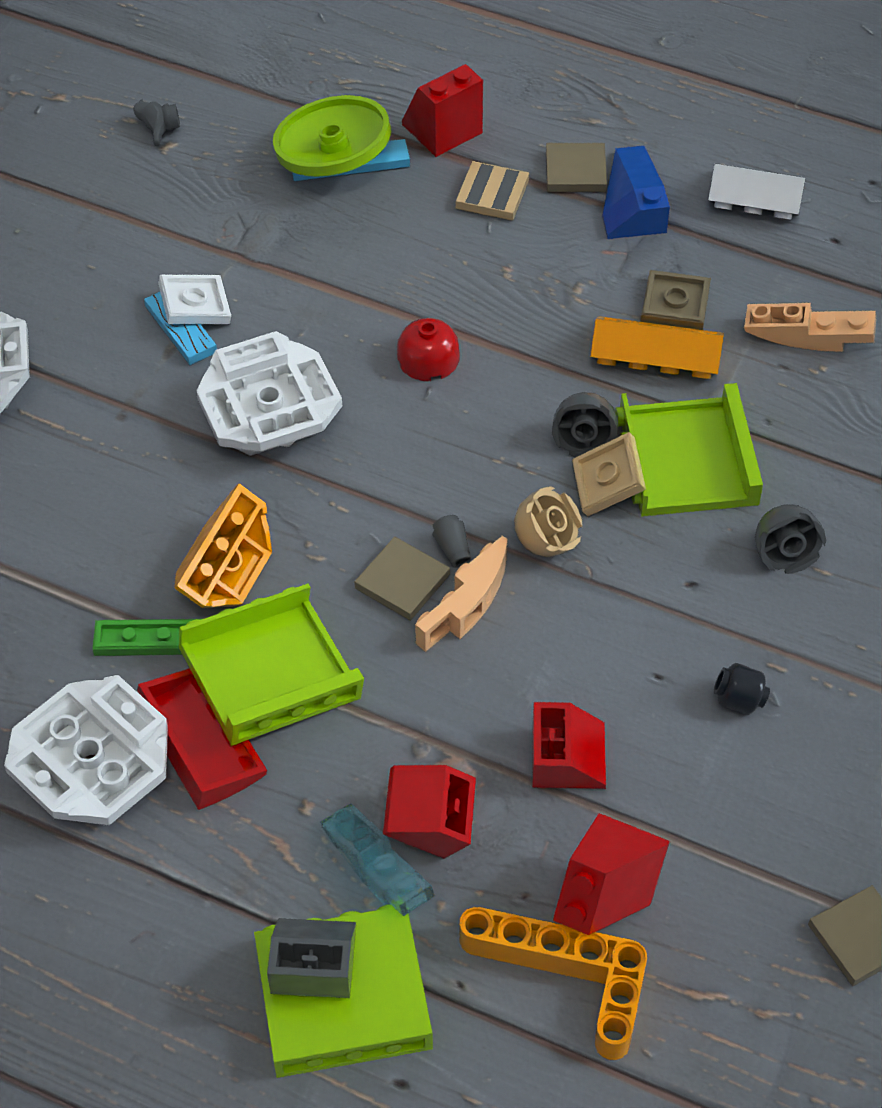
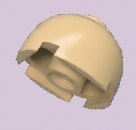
[514,487,582,557]

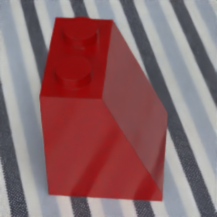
[402,64,483,157]
[553,813,670,935]

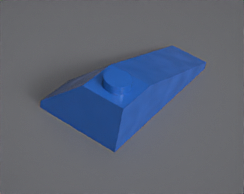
[602,146,670,239]

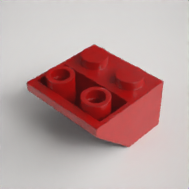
[532,702,606,789]
[383,765,476,859]

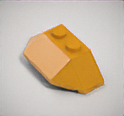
[174,483,272,608]

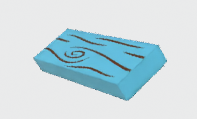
[144,292,217,365]

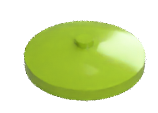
[273,95,391,177]

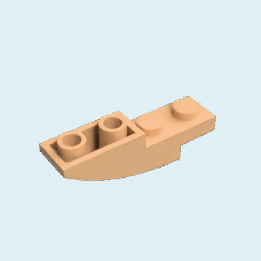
[744,303,876,352]
[415,535,508,652]

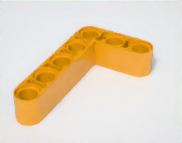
[459,907,647,1060]

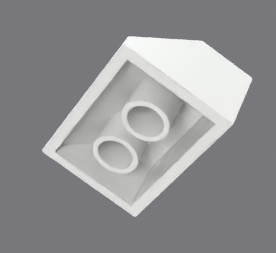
[708,164,805,220]

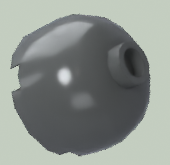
[552,392,618,458]
[754,504,826,574]

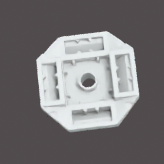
[197,331,342,456]

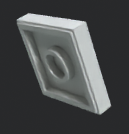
[158,275,231,324]

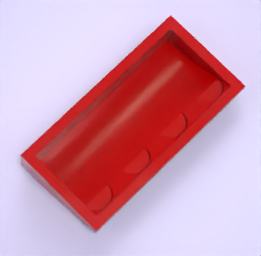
[137,668,267,810]

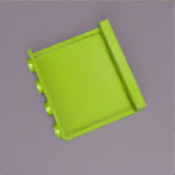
[615,383,763,517]
[179,584,364,746]
[254,905,433,1078]

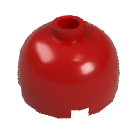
[397,318,460,381]

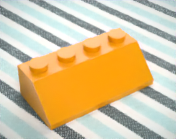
[590,316,724,379]

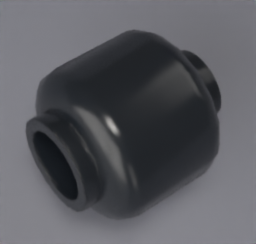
[714,663,770,715]

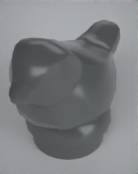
[133,99,180,146]

